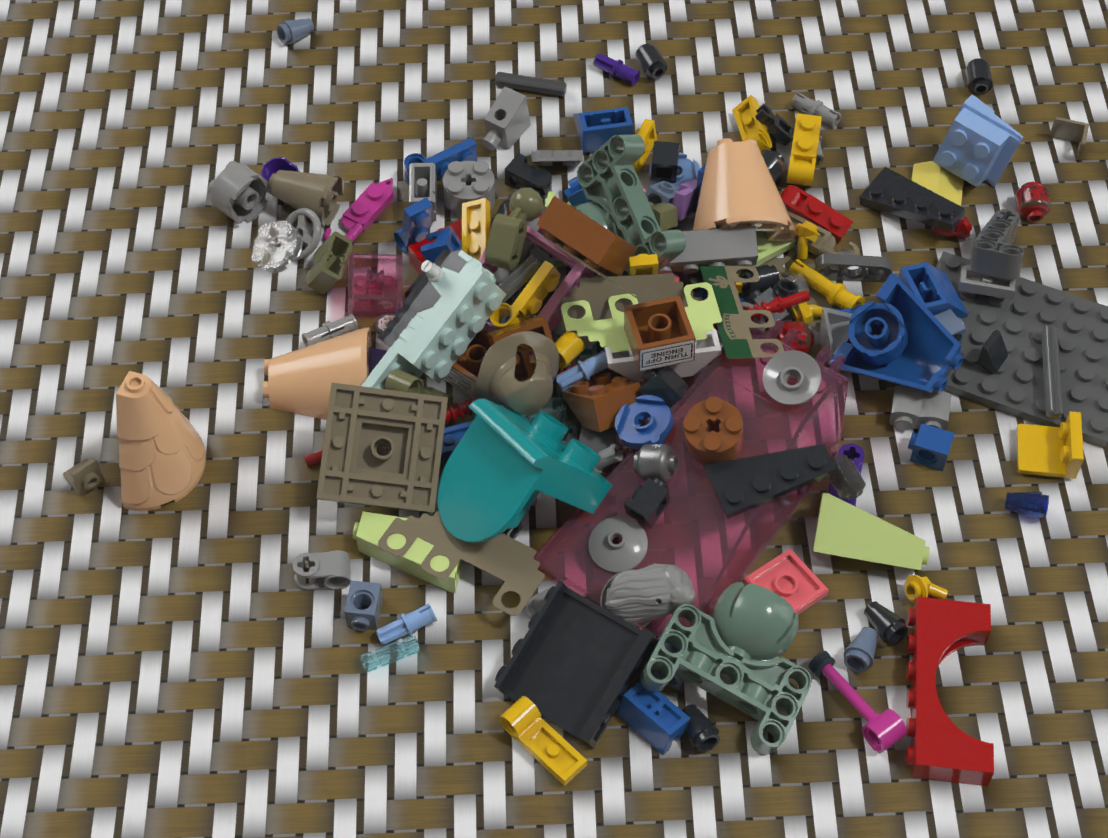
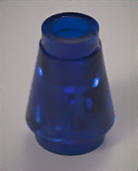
[1005,491,1049,520]

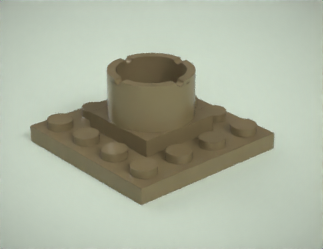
[316,383,448,514]

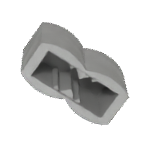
[889,385,952,430]

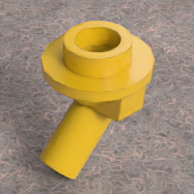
[795,221,820,260]
[791,302,823,324]
[904,575,948,604]

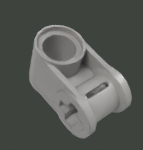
[292,550,351,591]

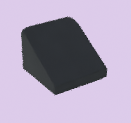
[978,330,1008,373]

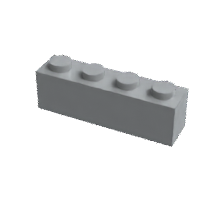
[658,226,758,274]

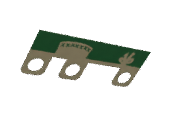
[700,265,785,359]

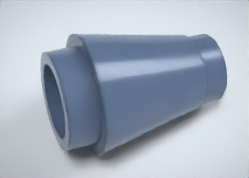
[277,18,314,44]
[844,627,878,673]

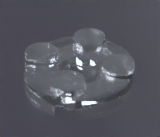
[251,221,303,273]

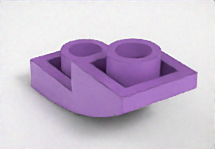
[672,179,697,220]

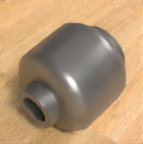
[633,444,679,483]

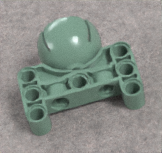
[559,134,686,276]
[640,582,812,755]

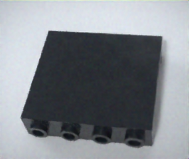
[494,580,658,748]

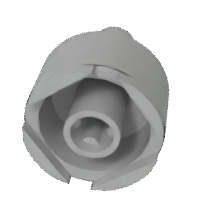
[208,161,271,223]
[443,161,495,219]

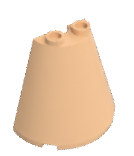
[693,138,795,241]
[263,327,372,420]

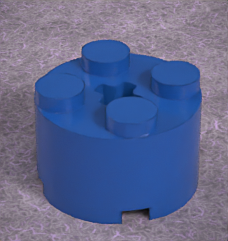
[848,302,908,366]

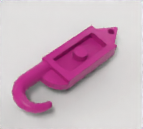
[324,178,394,242]

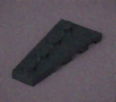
[859,167,965,232]
[703,444,837,519]

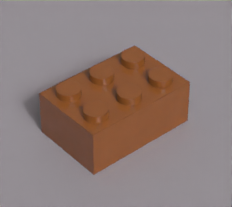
[537,196,638,276]

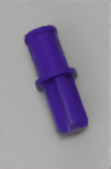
[593,54,641,86]

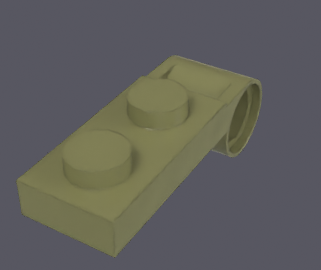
[385,369,454,407]

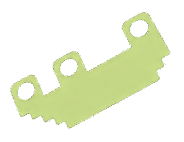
[561,282,722,353]

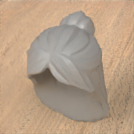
[605,563,696,626]

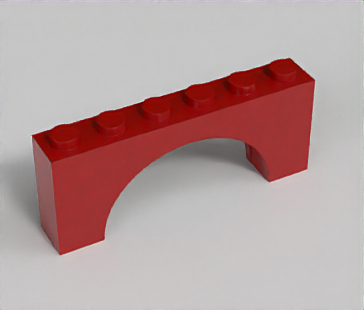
[906,597,994,786]

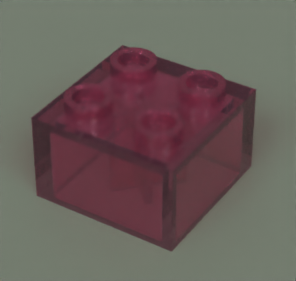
[347,253,403,317]

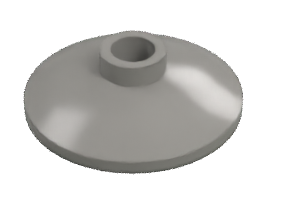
[763,350,822,406]
[588,516,648,573]

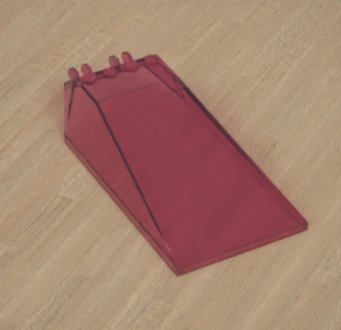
[534,320,849,640]

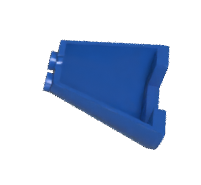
[829,273,964,394]

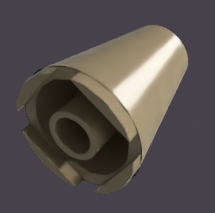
[268,170,344,226]

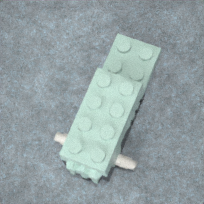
[361,249,507,389]

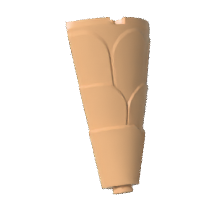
[116,371,206,511]

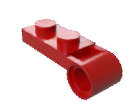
[780,185,854,244]

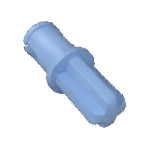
[555,350,608,390]
[376,603,437,645]

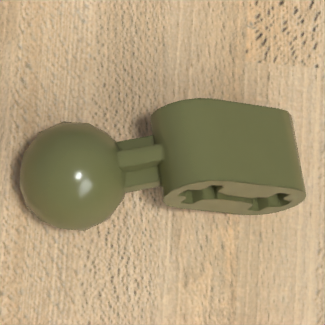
[485,188,544,271]

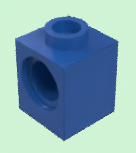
[907,423,955,471]

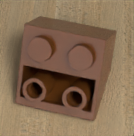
[562,373,642,432]

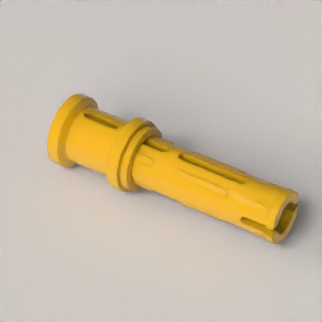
[789,259,864,311]

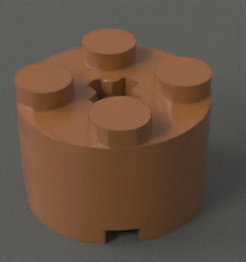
[683,396,744,465]

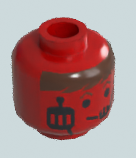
[1015,182,1051,222]
[772,321,815,354]

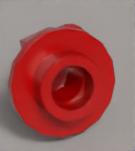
[933,217,972,239]

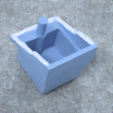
[933,95,1023,187]

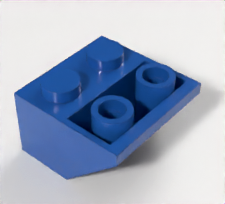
[573,107,633,153]
[898,262,968,319]

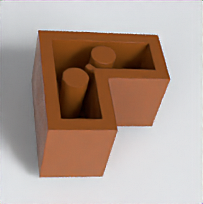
[487,316,553,382]

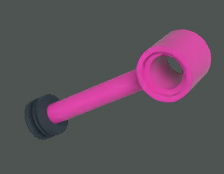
[808,651,907,753]

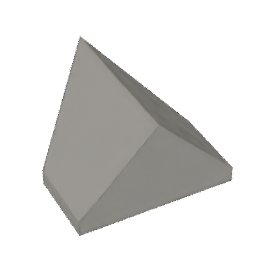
[819,307,852,372]

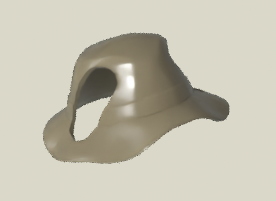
[473,331,559,415]

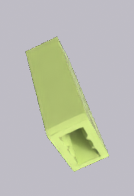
[812,493,930,570]
[353,511,464,593]

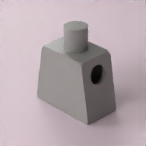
[482,87,531,151]

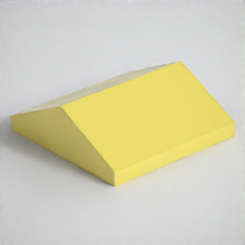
[912,161,964,206]

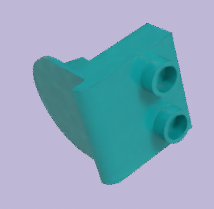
[438,399,612,543]

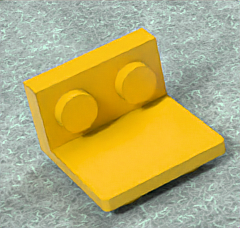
[1016,411,1084,479]

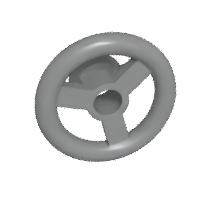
[281,208,321,260]

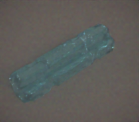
[360,635,420,672]

